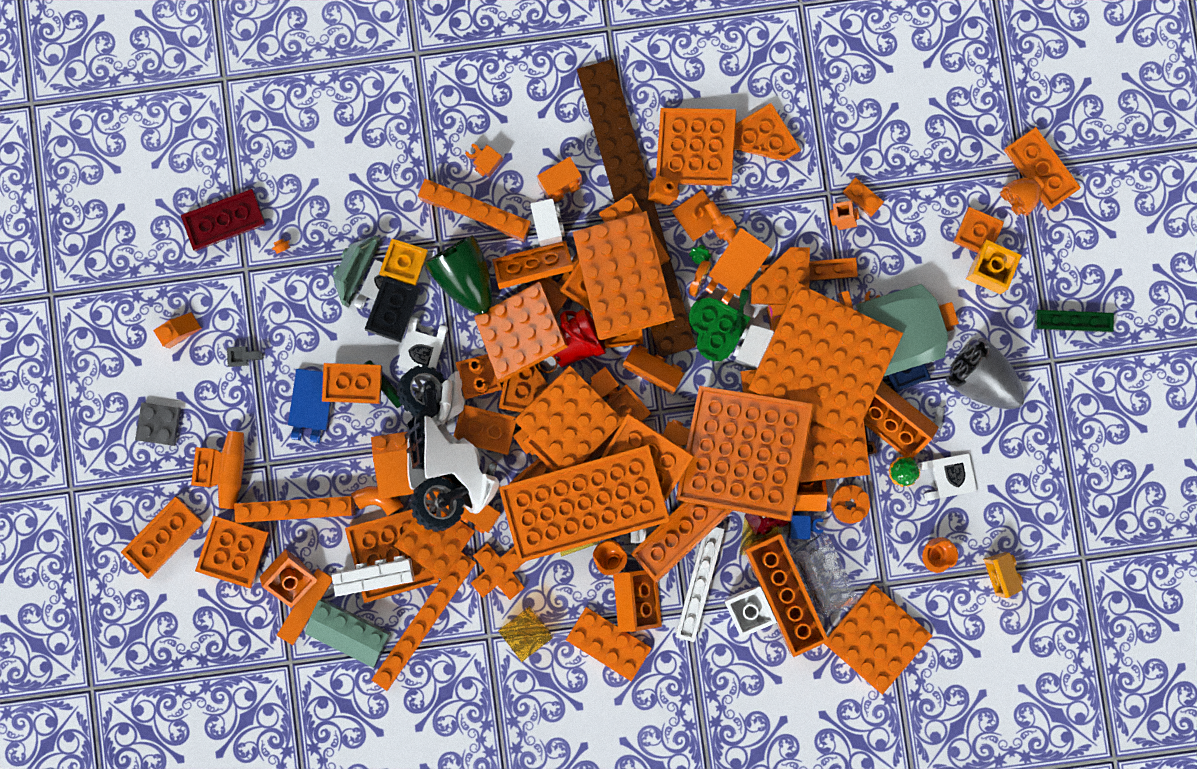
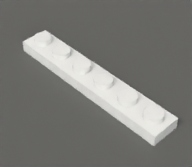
[675,527,725,642]

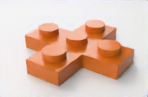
[471,543,526,600]

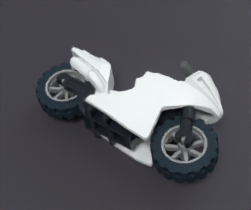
[397,365,500,532]

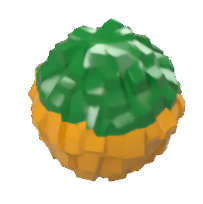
[889,456,920,487]

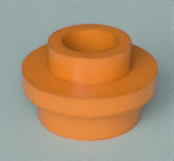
[272,238,291,254]

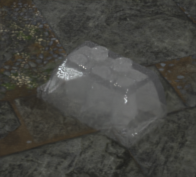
[788,532,858,619]

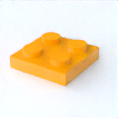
[379,239,428,286]

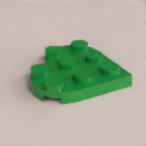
[689,298,751,362]

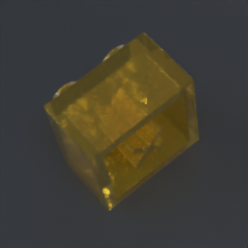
[498,606,553,662]

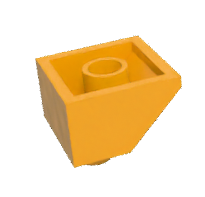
[966,239,1022,295]
[983,552,1023,598]

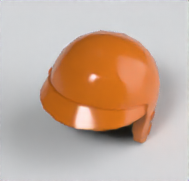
[922,537,958,573]
[593,540,627,575]

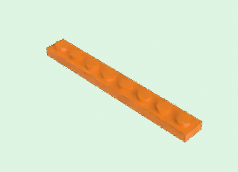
[372,552,477,691]

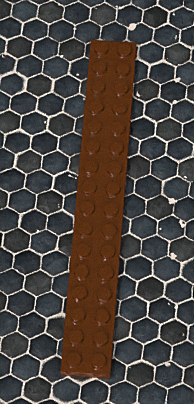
[577,59,696,357]

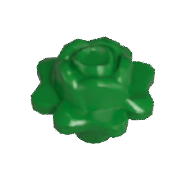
[689,245,712,264]

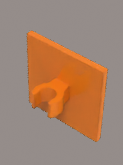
[671,190,713,242]

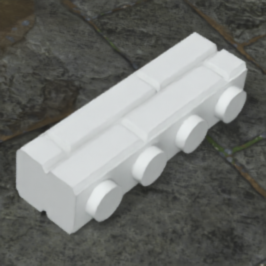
[332,555,415,597]

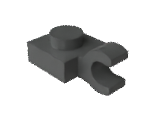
[227,346,263,367]

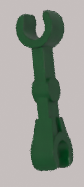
[730,289,749,338]

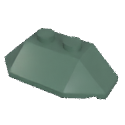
[333,235,382,308]

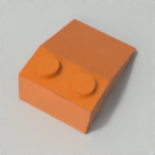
[371,431,414,499]

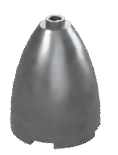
[946,338,1025,409]

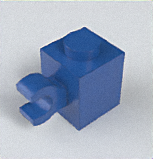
[789,512,823,539]

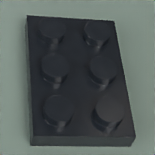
[365,277,421,343]

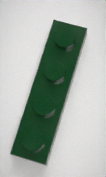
[1035,310,1114,333]

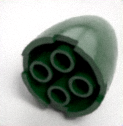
[425,235,492,315]

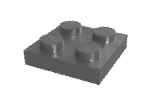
[135,402,181,446]

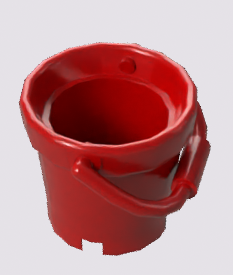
[554,308,607,368]

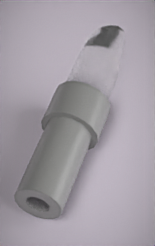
[932,407,944,443]

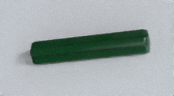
[364,360,403,408]

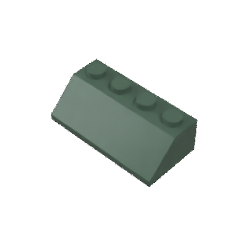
[305,599,391,668]

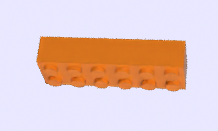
[742,532,829,658]

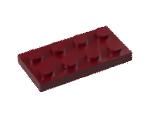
[181,189,266,251]

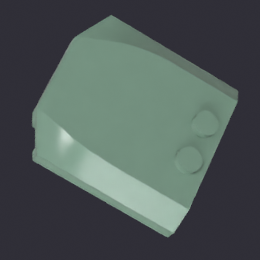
[856,284,948,376]

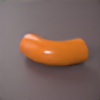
[351,486,404,516]

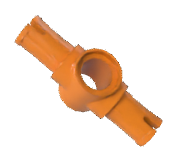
[704,201,737,244]

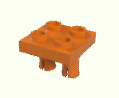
[455,354,502,400]

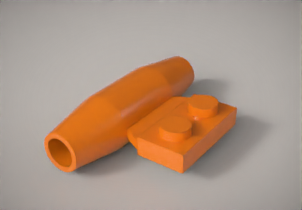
[191,431,245,509]

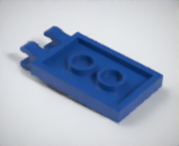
[288,369,331,443]

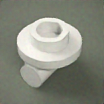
[630,528,647,543]

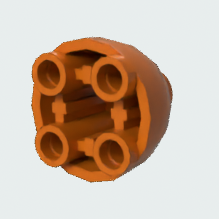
[1000,176,1044,216]

